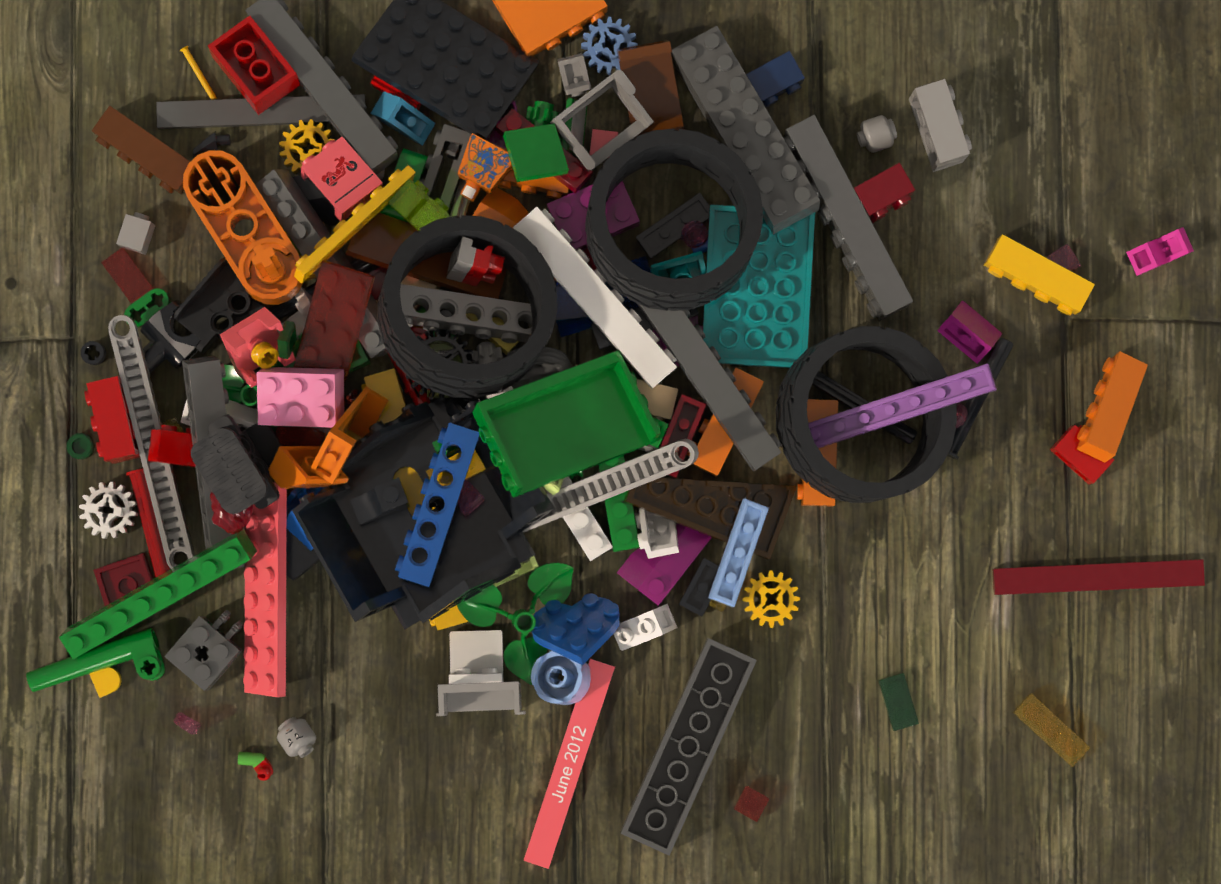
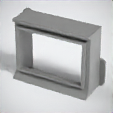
[550,70,654,170]
[436,681,526,716]

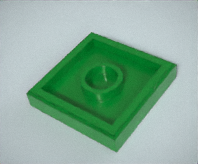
[503,123,569,182]

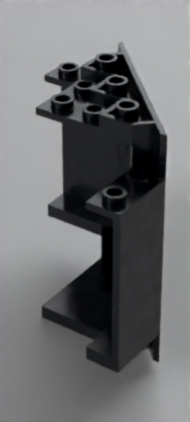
[292,397,555,630]

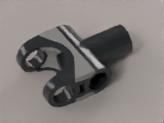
[140,300,201,374]

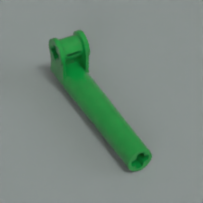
[26,628,165,692]

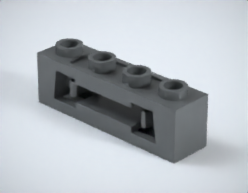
[408,124,471,227]

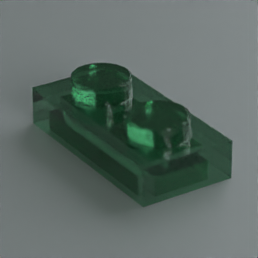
[878,673,919,731]

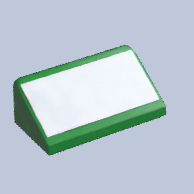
[562,98,587,155]

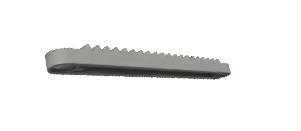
[108,315,195,569]
[523,439,699,532]

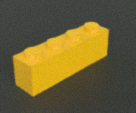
[984,234,1095,315]

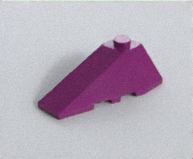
[617,523,712,606]

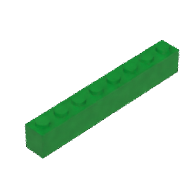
[59,529,257,659]

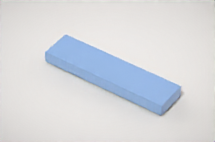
[708,499,769,607]

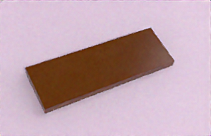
[345,213,507,299]

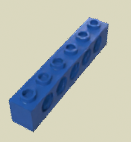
[395,423,480,587]

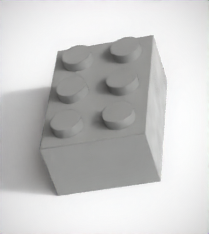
[909,79,972,172]

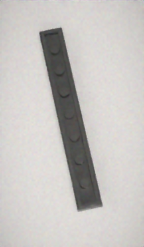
[156,94,366,129]

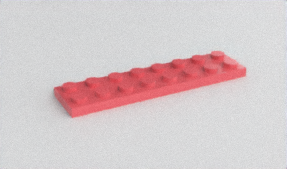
[243,482,287,697]

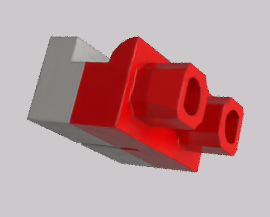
[446,237,505,286]

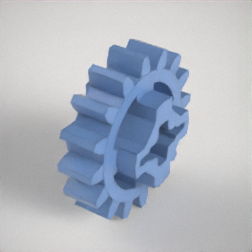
[581,17,638,75]

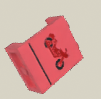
[301,137,383,221]

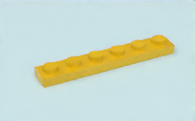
[294,165,416,284]

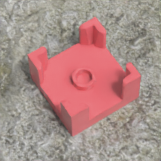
[220,307,296,388]

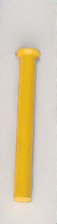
[180,46,217,100]

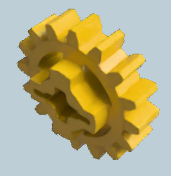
[279,119,335,174]
[742,570,800,628]

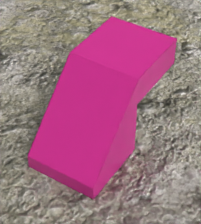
[1126,227,1194,276]

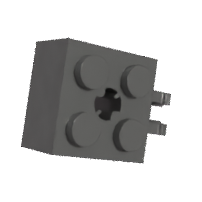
[164,610,244,691]

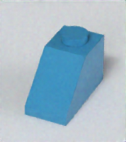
[371,91,436,146]

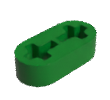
[124,288,171,328]

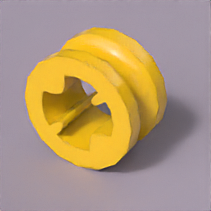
[251,342,279,369]

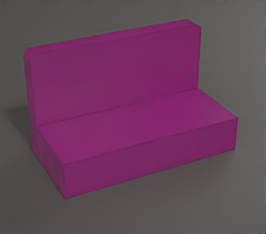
[937,301,1002,364]

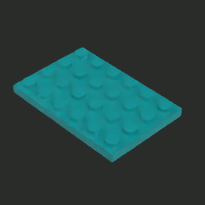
[703,205,815,368]

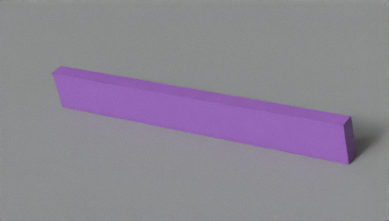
[808,364,997,449]

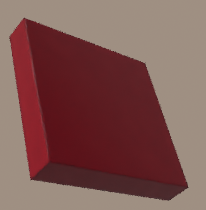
[93,553,153,606]

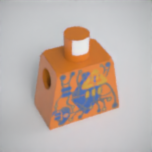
[458,133,512,202]

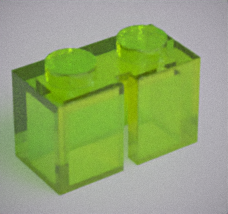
[388,179,450,231]

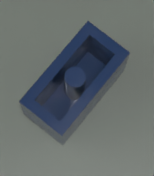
[746,51,805,108]

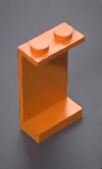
[310,387,389,484]

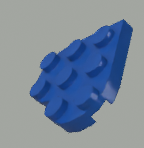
[531,593,620,665]

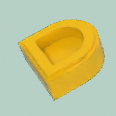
[89,667,121,698]

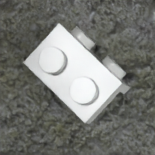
[635,508,679,559]

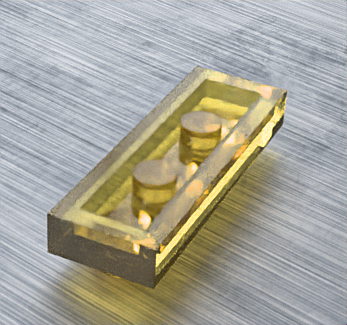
[1012,693,1090,767]

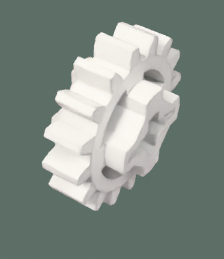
[79,482,138,539]

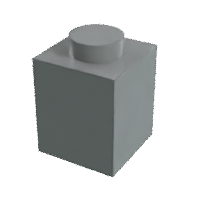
[116,212,155,255]

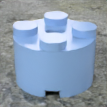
[531,651,591,705]

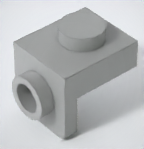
[557,53,592,97]

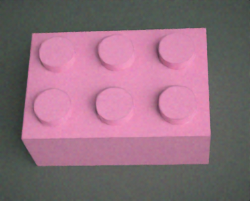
[257,367,345,428]

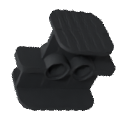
[174,257,277,354]
[191,415,283,514]

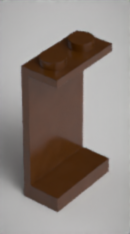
[617,40,686,139]

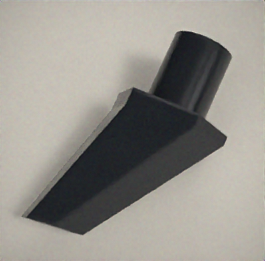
[193,131,231,158]

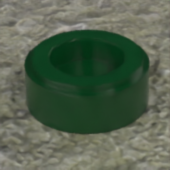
[67,433,95,460]

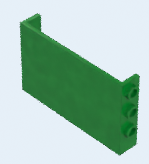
[472,350,661,498]

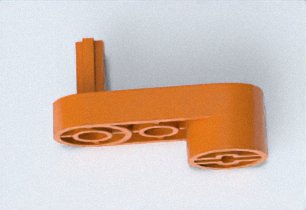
[183,150,303,305]

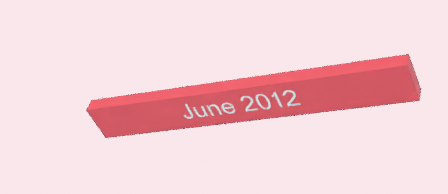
[524,659,615,869]

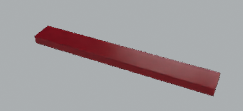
[992,559,1205,595]

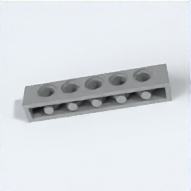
[400,284,551,345]

